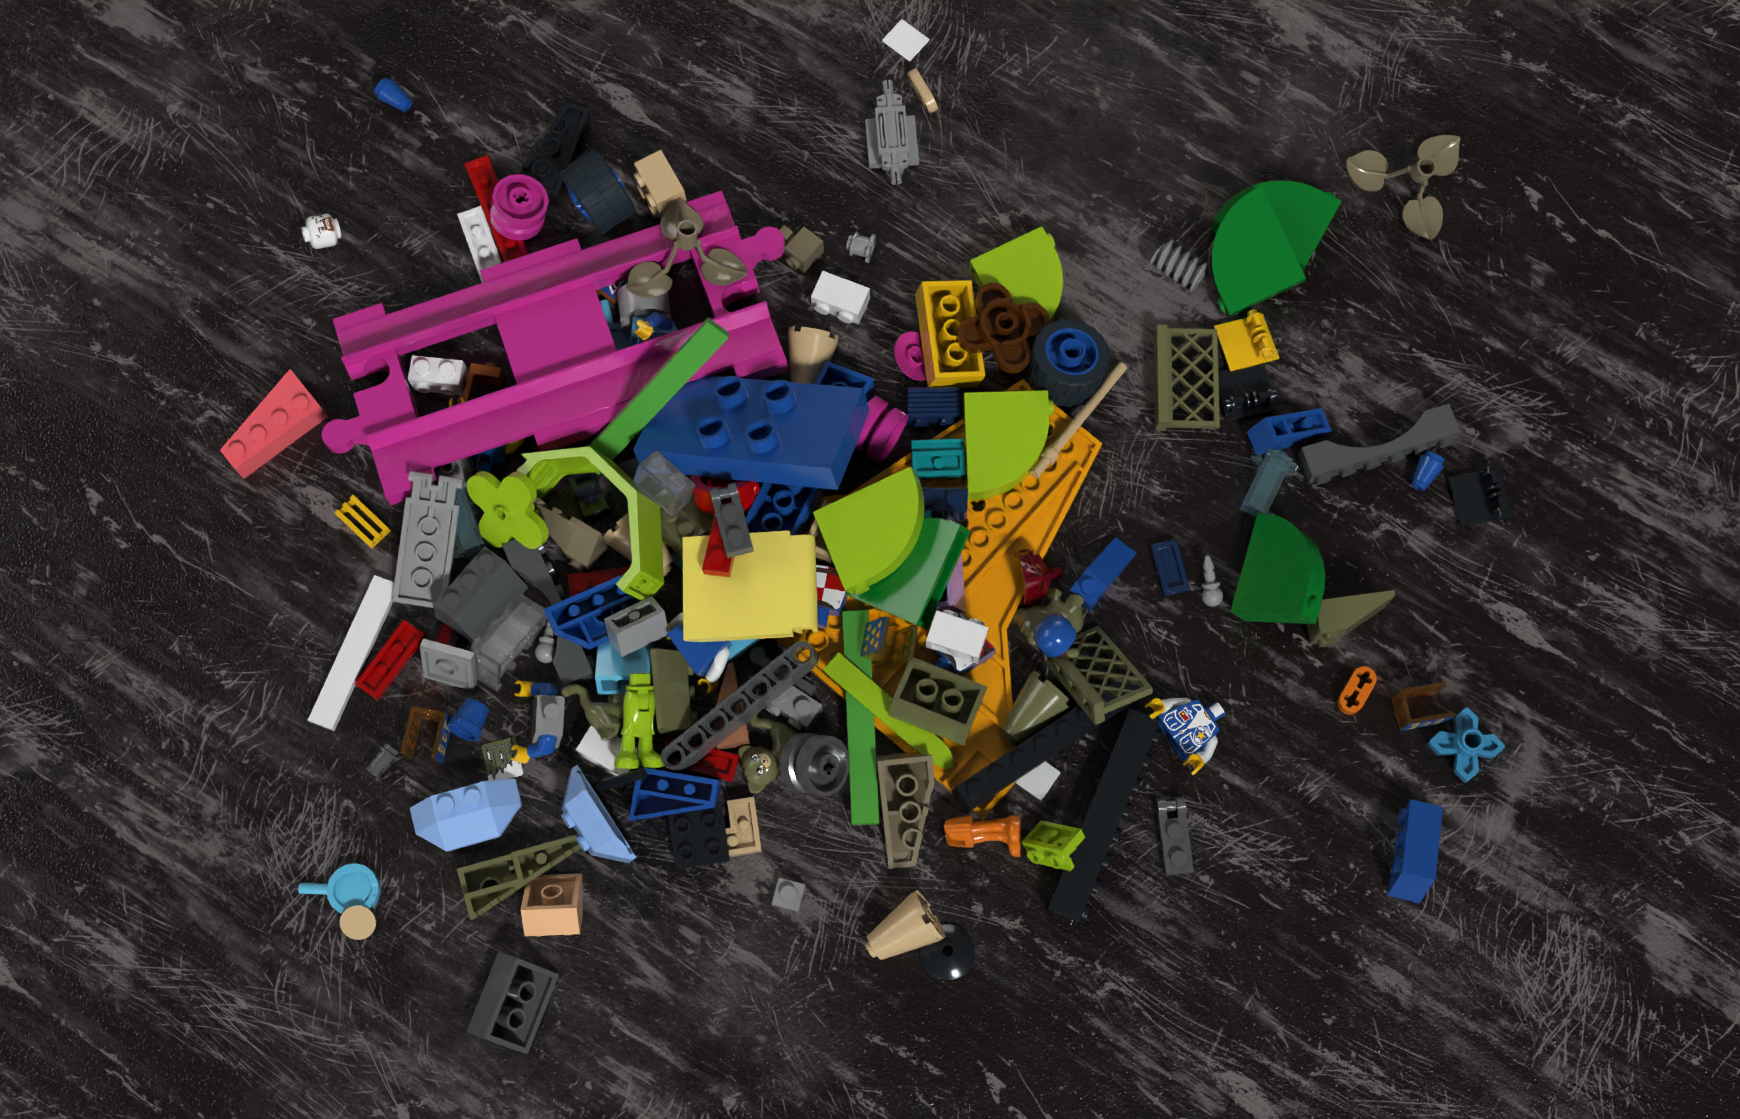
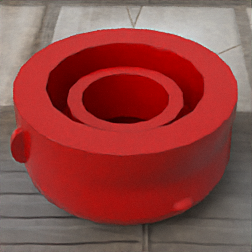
[689,475,760,516]

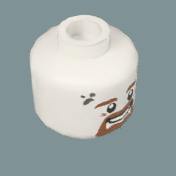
[301,214,341,249]

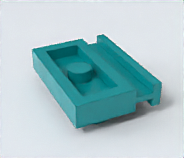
[911,438,966,480]

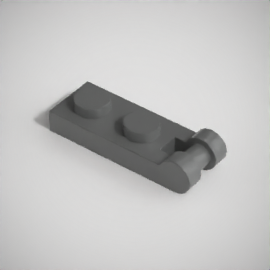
[709,483,754,558]
[750,647,817,699]
[1156,796,1194,876]

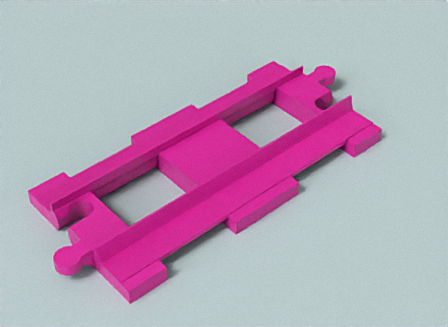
[322,191,789,505]

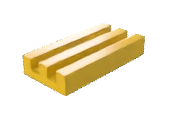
[334,495,390,549]

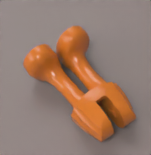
[944,815,1021,857]

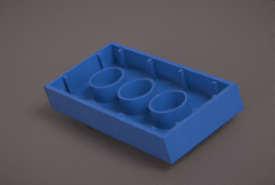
[633,376,870,490]

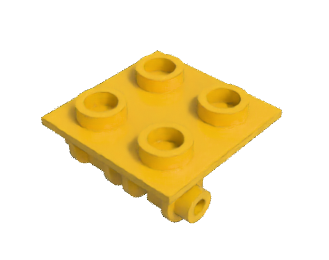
[1214,309,1279,372]

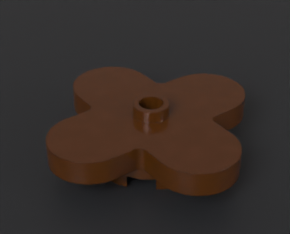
[956,283,1049,373]

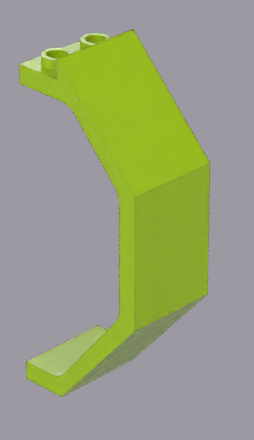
[516,446,664,601]

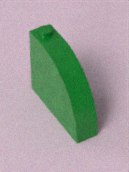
[1210,180,1341,271]
[1212,186,1306,317]
[1231,514,1325,624]
[846,518,971,630]

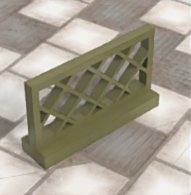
[1153,324,1220,431]
[1043,626,1153,725]

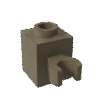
[780,225,824,273]

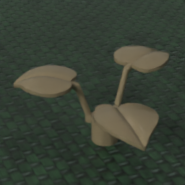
[1346,135,1460,240]
[626,197,748,299]

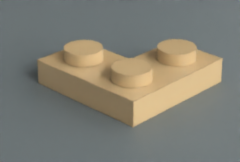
[725,797,762,857]

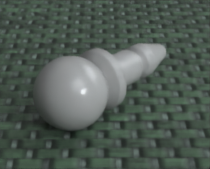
[1201,555,1223,607]
[535,621,557,663]

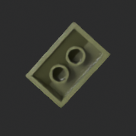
[650,648,699,739]

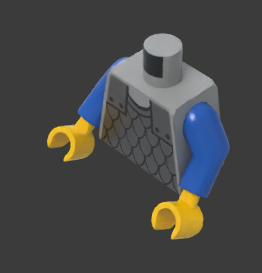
[511,680,565,764]

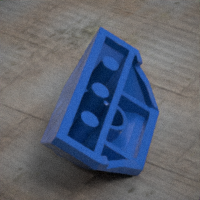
[543,574,641,650]

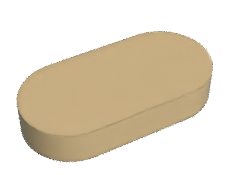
[907,68,938,114]

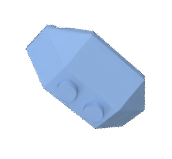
[561,765,636,863]
[410,779,522,852]

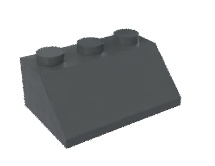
[433,547,528,647]
[466,952,559,1054]

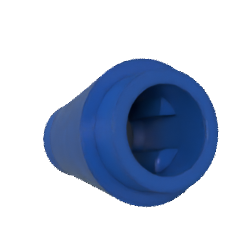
[374,78,413,113]
[1411,451,1445,491]

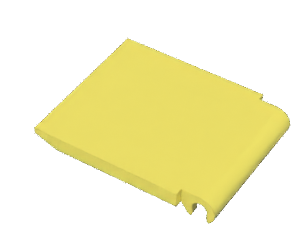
[683,530,818,642]

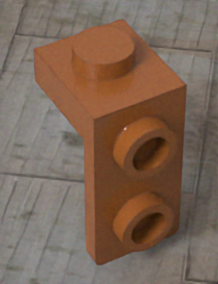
[458,363,506,404]

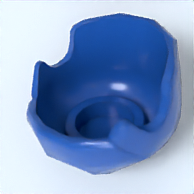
[1034,614,1076,657]

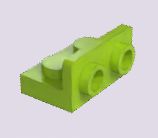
[1022,820,1085,871]

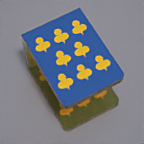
[860,616,918,666]

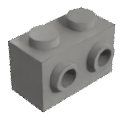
[604,596,669,657]
[765,676,823,733]

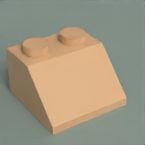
[521,873,583,937]

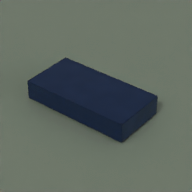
[1150,539,1190,597]

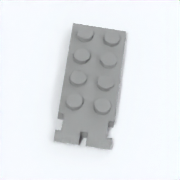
[392,471,464,608]

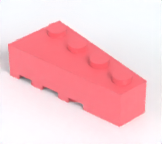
[220,369,328,479]

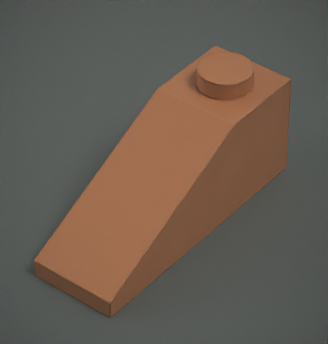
[714,663,750,751]

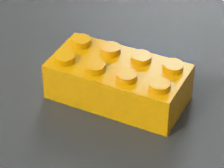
[915,280,985,388]

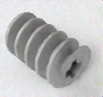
[1150,239,1207,292]

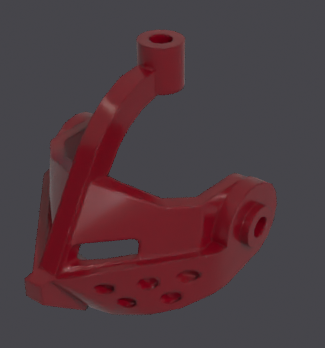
[1014,549,1062,607]

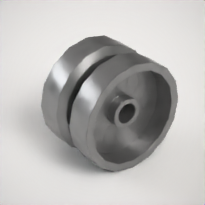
[779,733,850,796]

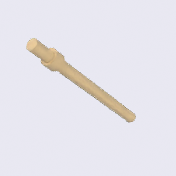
[1030,362,1127,478]

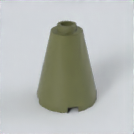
[1001,670,1074,746]

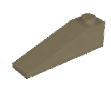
[533,497,608,573]
[876,753,935,869]

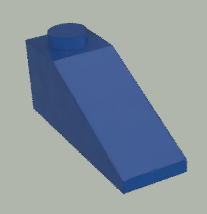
[1247,408,1332,455]
[1068,537,1136,614]

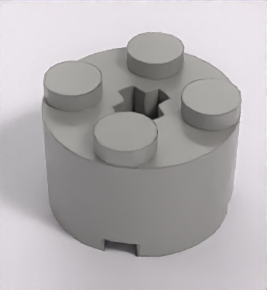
[618,284,671,330]

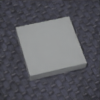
[420,638,477,691]

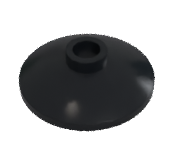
[920,924,975,980]

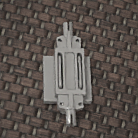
[865,80,919,185]

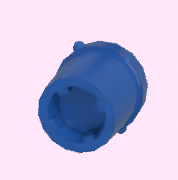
[447,698,489,742]

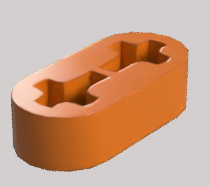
[1337,666,1377,715]

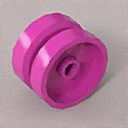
[489,174,549,241]
[854,396,908,463]

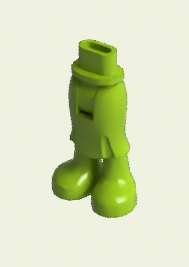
[614,673,664,769]

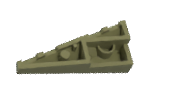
[457,834,581,920]

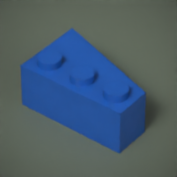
[628,767,722,821]
[1387,799,1443,903]

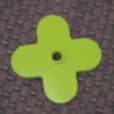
[467,471,549,549]

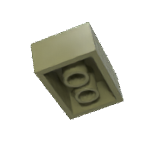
[888,657,987,746]

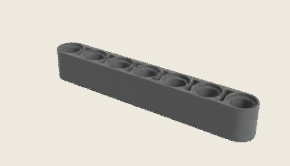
[661,641,819,773]

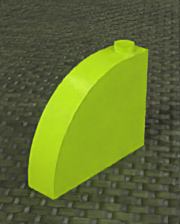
[969,226,1063,347]
[963,390,1054,501]
[813,466,924,595]

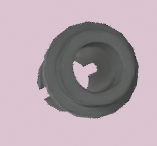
[365,743,399,779]

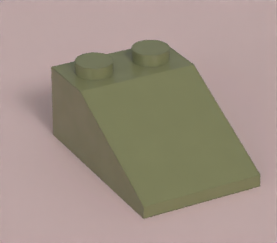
[660,496,747,559]
[1306,590,1395,647]

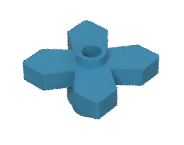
[1427,707,1505,783]

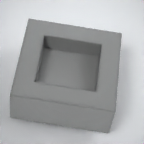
[772,878,806,913]

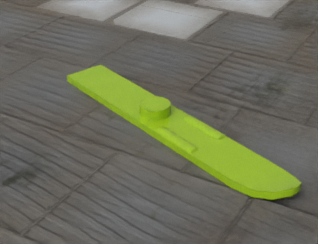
[823,652,954,770]

